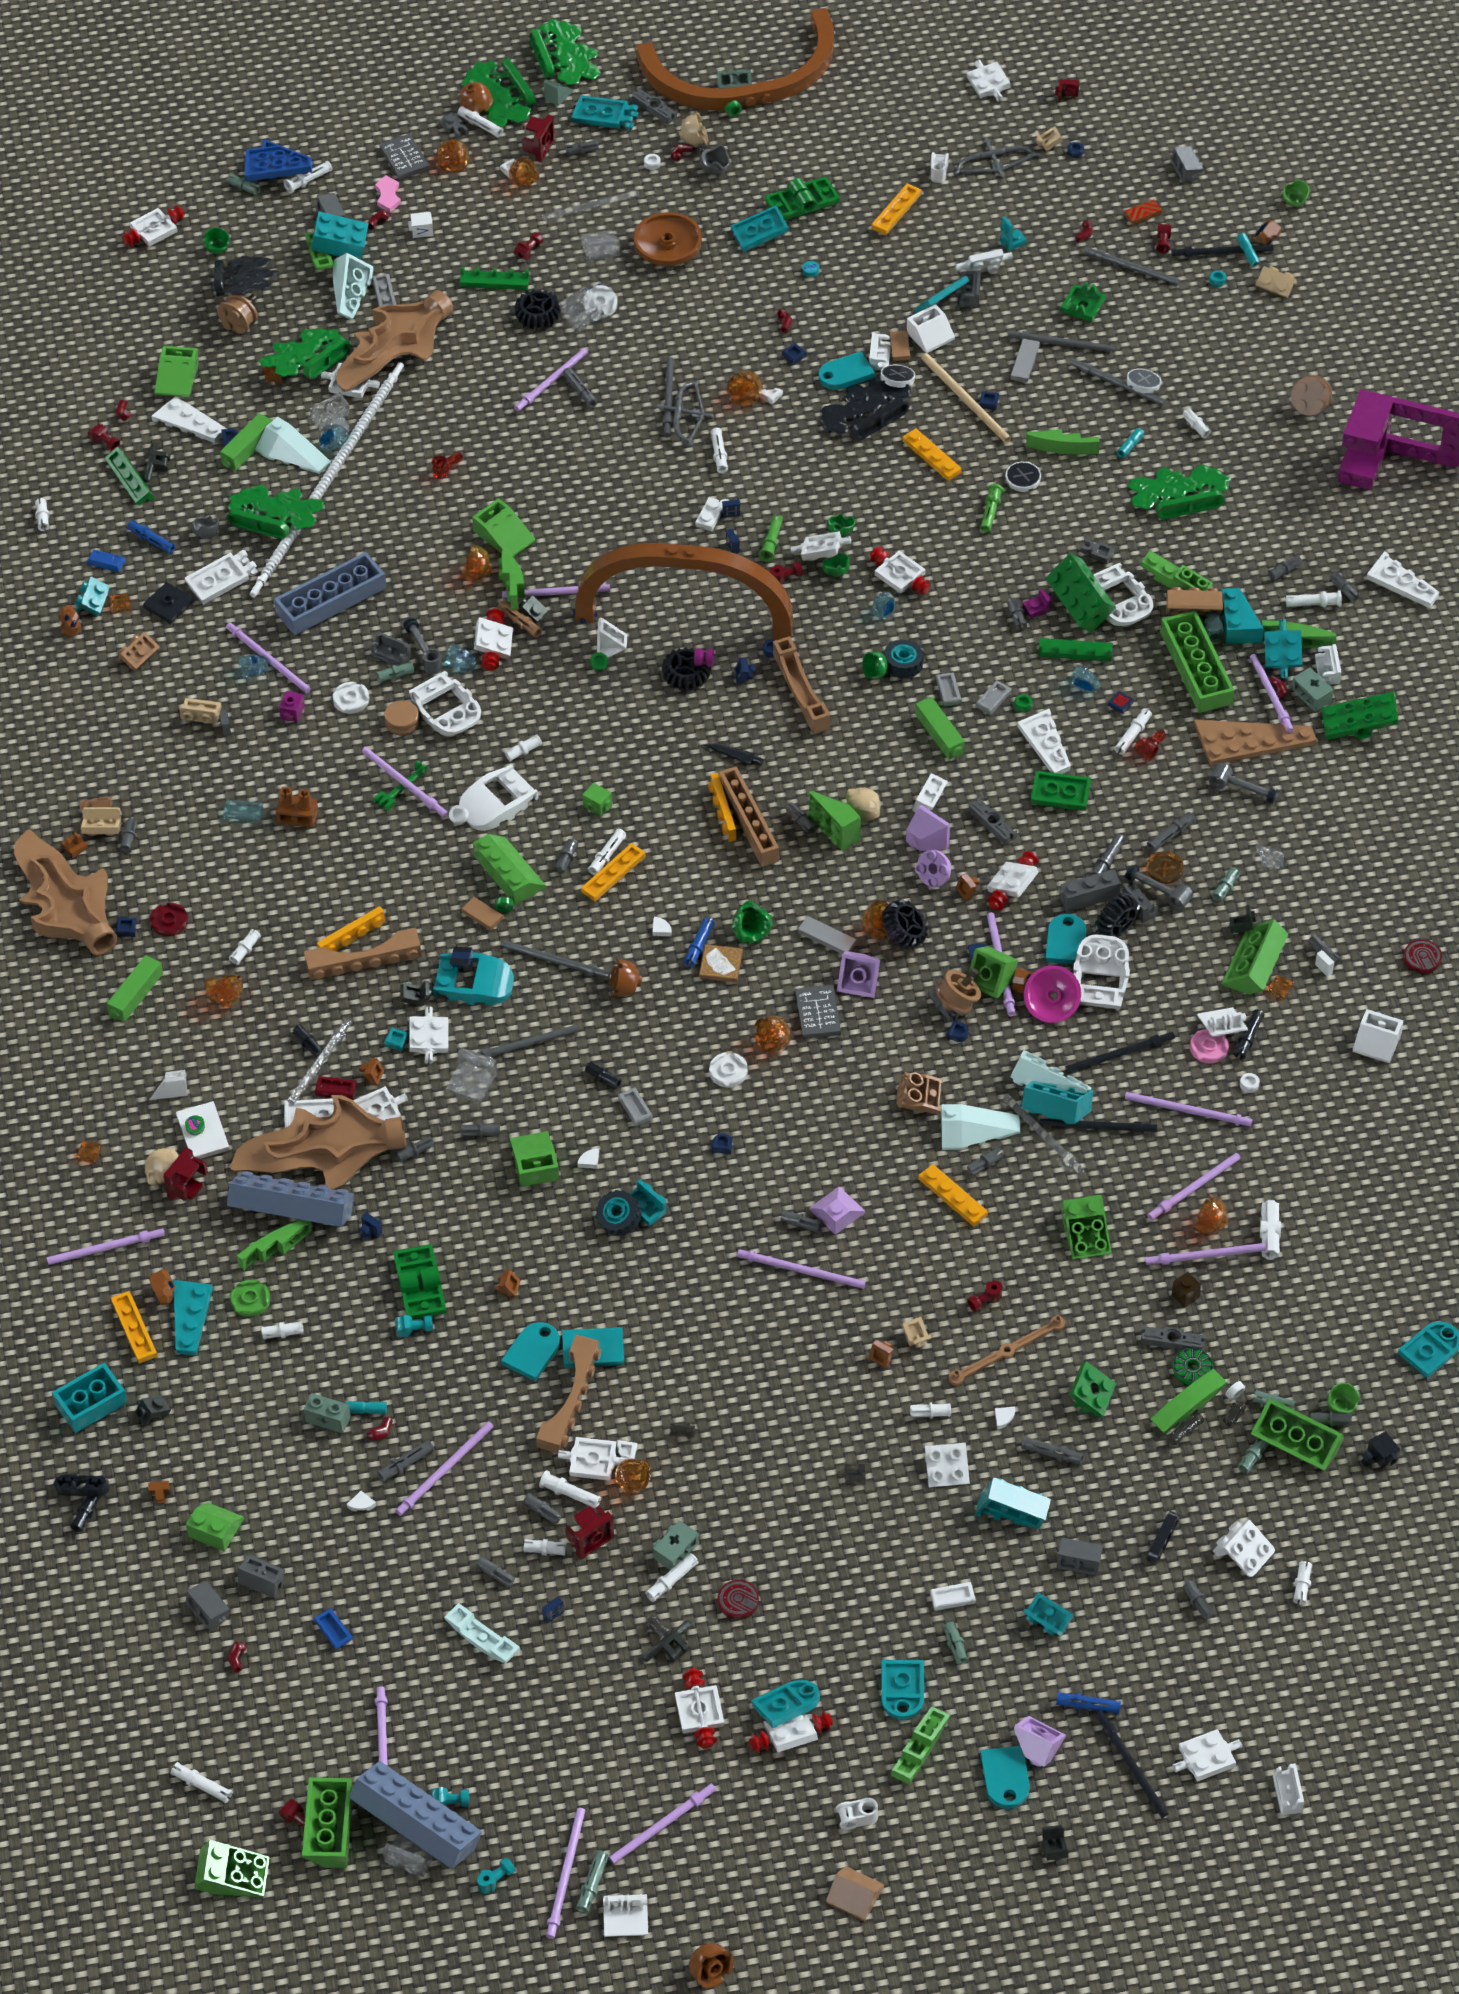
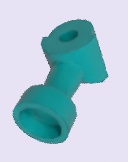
[395,1315,433,1338]
[430,1787,469,1807]
[477,1857,516,1894]

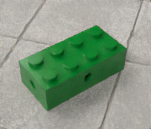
[1046,553,1116,633]

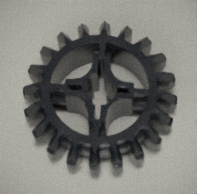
[514,288,561,330]
[662,646,711,691]
[1095,893,1140,938]
[881,899,929,950]

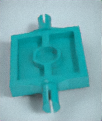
[1264,619,1302,680]

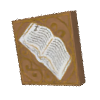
[699,944,743,983]

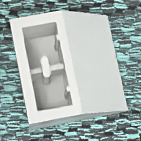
[907,304,955,353]
[1352,1009,1403,1063]

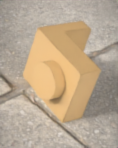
[1035,126,1064,151]
[901,1317,932,1348]

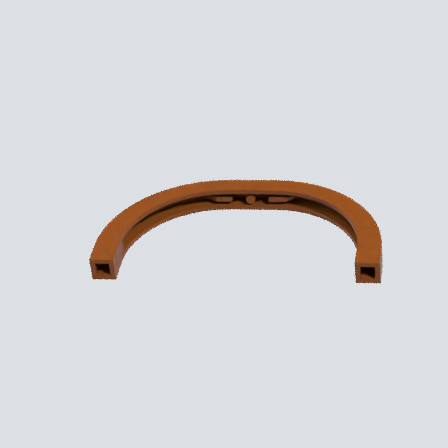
[636,8,834,110]
[575,543,793,639]

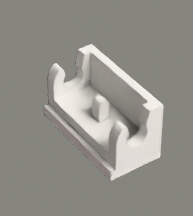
[869,332,891,370]
[1315,644,1341,685]
[912,773,948,813]
[1273,1763,1304,1815]

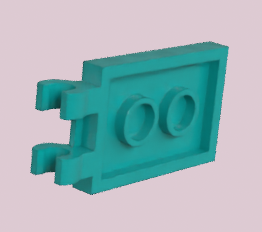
[571,95,639,130]

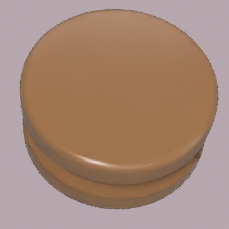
[384,700,419,736]

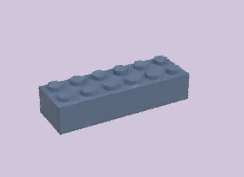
[274,552,387,635]
[227,1171,354,1227]
[349,1761,482,1869]

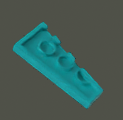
[173,1280,213,1356]

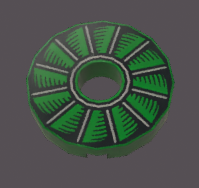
[1172,1348,1213,1385]

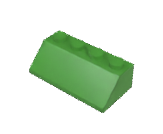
[473,834,546,905]
[1221,919,1288,994]
[1251,1398,1344,1471]
[302,1777,353,1868]

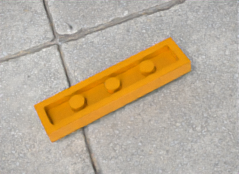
[871,183,921,235]
[902,428,962,481]
[708,772,736,842]
[581,843,646,902]
[317,906,385,951]
[919,1164,988,1227]
[111,1291,158,1364]

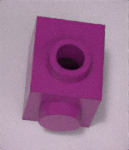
[279,691,305,722]

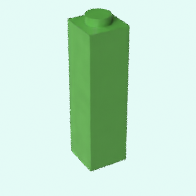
[220,413,273,471]
[915,697,965,760]
[107,955,163,1022]

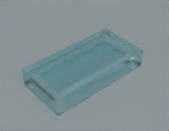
[223,800,264,821]

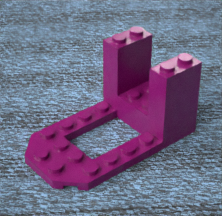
[1337,389,1459,491]

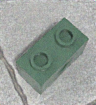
[717,69,752,89]
[1292,668,1333,712]
[303,1393,351,1434]
[653,1520,699,1570]

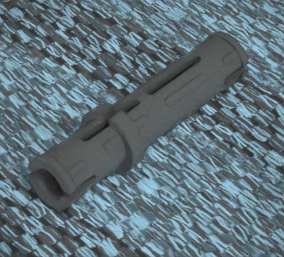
[562,367,598,408]
[1147,812,1196,852]
[1090,834,1125,876]
[1021,1436,1084,1466]
[377,1440,434,1482]

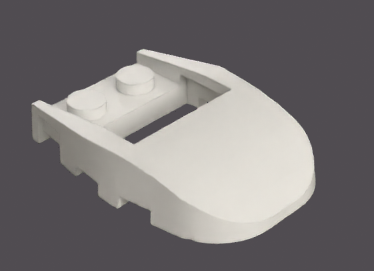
[1093,563,1153,626]
[409,671,481,736]
[459,765,539,831]
[1073,935,1130,1011]

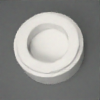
[644,154,661,170]
[449,805,469,825]
[1240,1073,1260,1093]
[1225,1381,1245,1400]

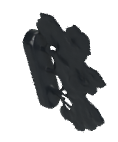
[214,255,279,297]
[821,374,913,441]

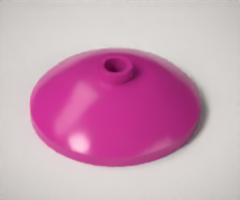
[1024,965,1082,1023]

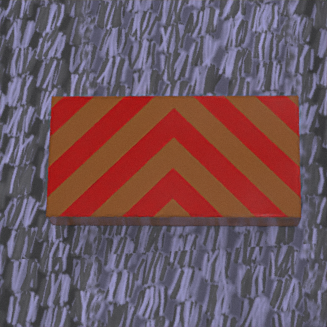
[1124,199,1162,225]

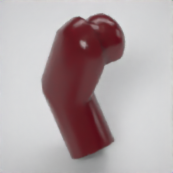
[671,144,693,162]
[368,210,390,230]
[1075,220,1093,243]
[776,309,792,333]
[115,399,131,421]
[1269,676,1288,699]
[367,1417,393,1441]
[227,1641,246,1673]

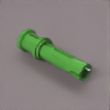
[980,484,1004,533]
[759,514,783,562]

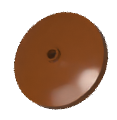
[634,212,702,266]

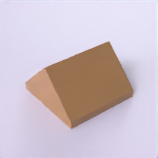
[826,1866,884,1922]

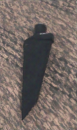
[703,743,764,765]

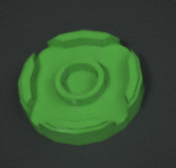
[230,1280,270,1317]

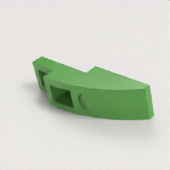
[499,550,525,610]
[1140,550,1213,591]

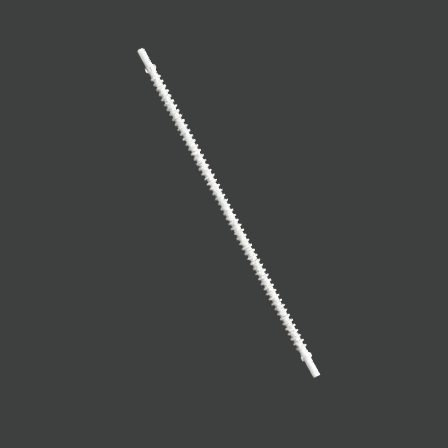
[249,362,404,598]

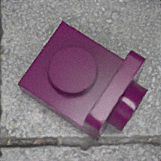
[1022,588,1052,619]

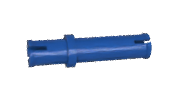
[127,520,176,554]
[683,917,715,967]
[1056,1692,1121,1714]

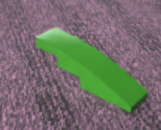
[1026,429,1100,455]
[1261,620,1336,648]
[237,1220,312,1271]
[1151,1369,1228,1435]
[891,1706,950,1785]

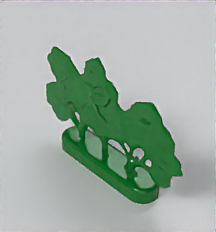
[529,19,601,85]
[461,58,536,128]
[259,328,351,379]
[1128,464,1231,519]
[227,485,324,539]

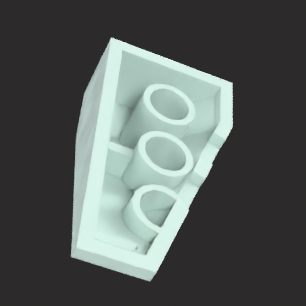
[332,253,373,320]
[255,417,331,474]
[1010,1050,1091,1093]
[941,1104,1020,1150]

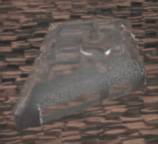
[1256,844,1283,869]

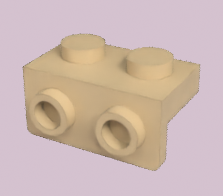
[1255,266,1297,298]
[179,698,222,724]
[81,807,121,836]

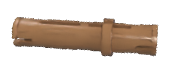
[497,600,543,638]

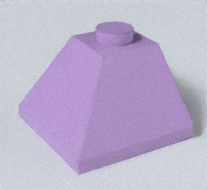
[906,805,950,851]
[837,951,880,998]
[809,1187,865,1235]
[1014,1716,1066,1767]

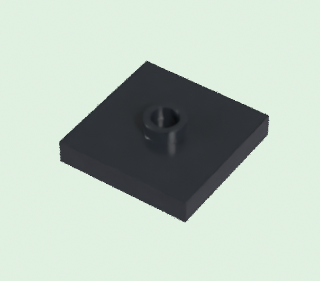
[143,582,194,624]

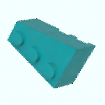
[1222,588,1264,644]

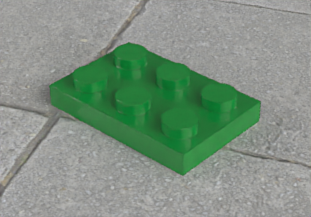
[1030,771,1091,811]

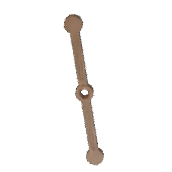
[949,1315,1065,1386]

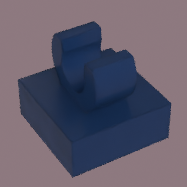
[734,658,756,684]
[360,1212,383,1240]

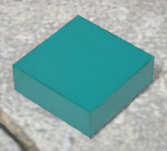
[384,1028,409,1051]

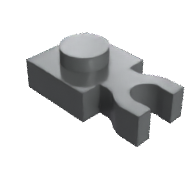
[439,112,468,139]
[1081,539,1115,564]

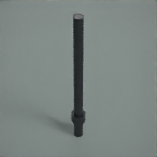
[1171,244,1274,257]
[1065,1032,1175,1073]
[1039,1118,1157,1133]
[1095,1710,1168,1818]

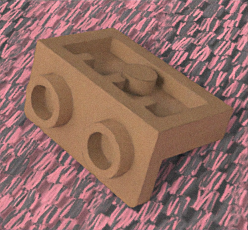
[117,632,160,672]

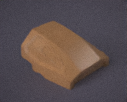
[896,1072,943,1114]

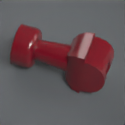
[1156,224,1172,253]
[514,232,544,260]
[88,423,120,451]
[769,561,803,584]
[967,1281,1003,1312]
[278,1799,305,1831]

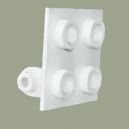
[1197,1007,1248,1037]
[925,1443,970,1487]
[603,1894,648,1937]

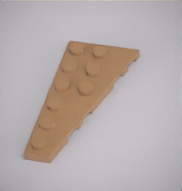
[1194,720,1317,766]

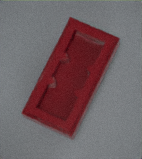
[315,1076,357,1100]

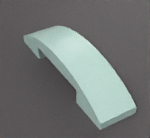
[444,1603,520,1663]

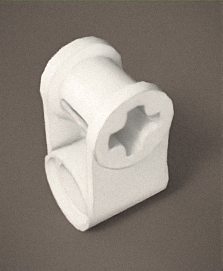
[931,152,949,183]
[836,1798,878,1830]

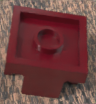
[522,114,555,162]
[163,1147,208,1201]
[565,1506,614,1560]

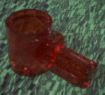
[431,452,463,479]
[1134,730,1167,761]

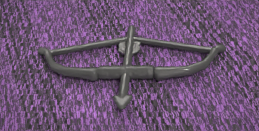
[953,138,1041,178]
[656,380,714,447]

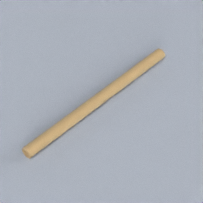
[921,353,1011,444]

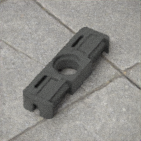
[632,88,677,124]
[969,797,1017,845]
[1141,1324,1205,1350]

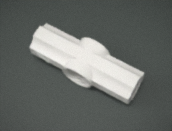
[1260,1200,1281,1260]

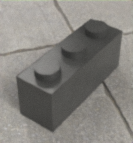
[1060,869,1121,912]

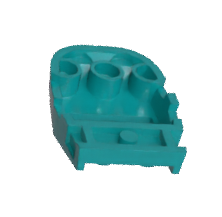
[433,952,514,1005]

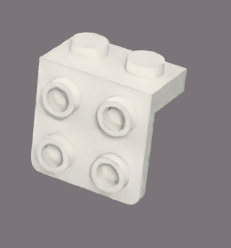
[1213,1520,1275,1577]

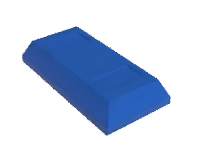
[86,550,126,572]
[313,1608,354,1649]

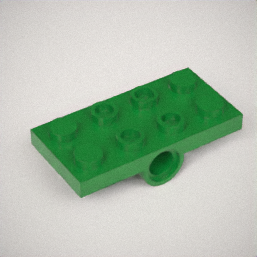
[765,176,840,220]
[1322,691,1399,740]
[393,1244,447,1320]

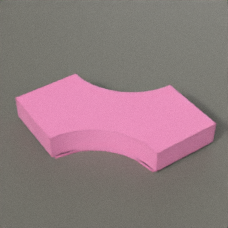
[375,175,401,213]

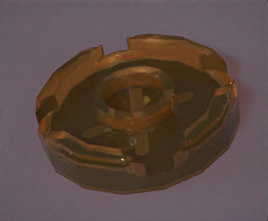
[1146,851,1184,884]

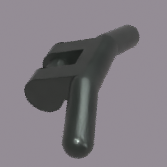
[144,442,171,483]
[642,1621,691,1662]

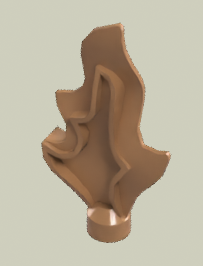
[336,290,453,392]
[14,830,117,955]
[230,1095,406,1190]

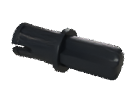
[292,1024,323,1057]
[585,1062,622,1090]

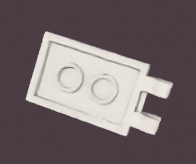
[185,550,258,605]

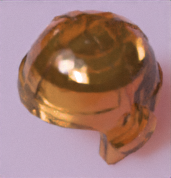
[508,157,539,187]
[615,1459,651,1494]

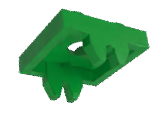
[1060,282,1106,322]
[1069,1361,1116,1418]

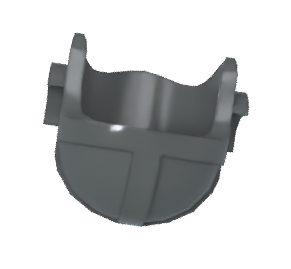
[700,145,730,175]

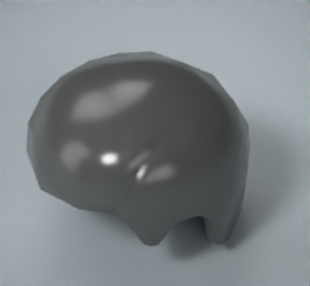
[192,516,219,539]

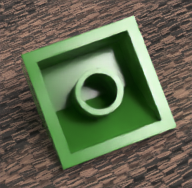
[969,946,1018,998]
[186,1502,244,1551]

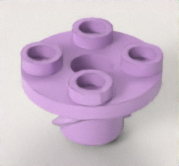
[915,850,951,888]

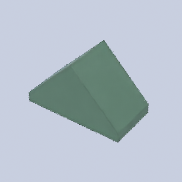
[544,80,573,106]

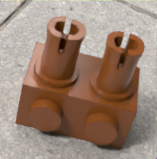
[276,787,318,828]

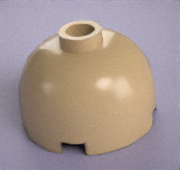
[679,112,708,148]

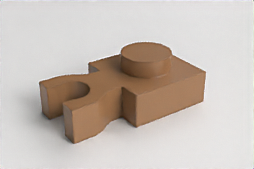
[79,796,113,810]

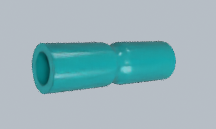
[1236,233,1260,267]
[1117,428,1144,458]
[345,1401,387,1414]

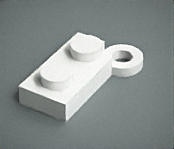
[695,497,729,531]

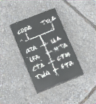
[379,134,430,180]
[795,985,841,1039]

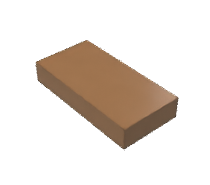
[890,331,910,361]
[462,897,503,931]

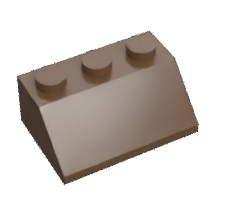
[1166,587,1223,616]

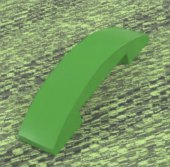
[305,232,334,270]

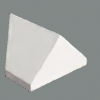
[597,618,627,658]
[149,1070,187,1100]

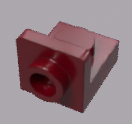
[1055,79,1079,102]

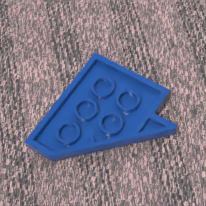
[244,140,313,181]

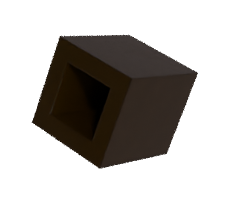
[1171,1272,1201,1308]

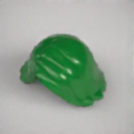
[731,901,773,945]

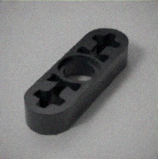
[53,1475,110,1497]
[1147,1511,1180,1564]

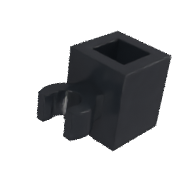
[1361,1431,1400,1469]

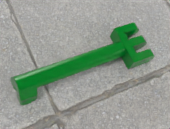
[373,760,428,811]

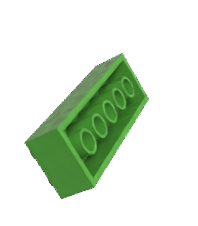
[1160,610,1235,713]

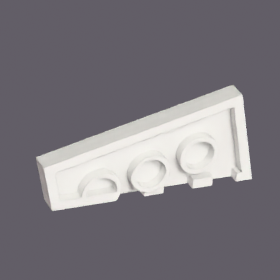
[152,396,227,443]
[1366,551,1439,608]
[1017,709,1071,774]

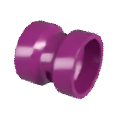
[694,648,714,667]

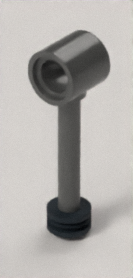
[403,617,442,674]
[1208,763,1279,803]
[1125,865,1193,911]

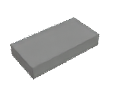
[936,672,962,707]
[976,680,1012,715]
[618,1088,653,1127]

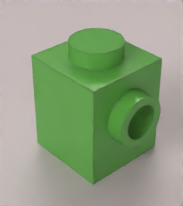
[583,783,613,816]

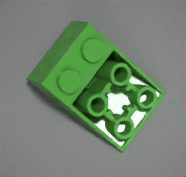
[155,346,199,397]
[472,498,536,557]
[808,791,861,851]
[510,1131,559,1187]
[1060,1195,1112,1259]
[194,1840,269,1897]

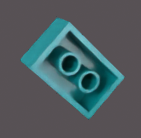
[311,211,368,260]
[52,1362,128,1433]

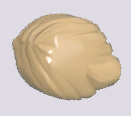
[846,787,880,822]
[145,1148,179,1186]

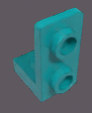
[999,216,1027,251]

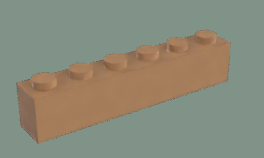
[719,766,779,867]

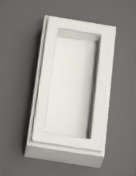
[930,1582,976,1611]

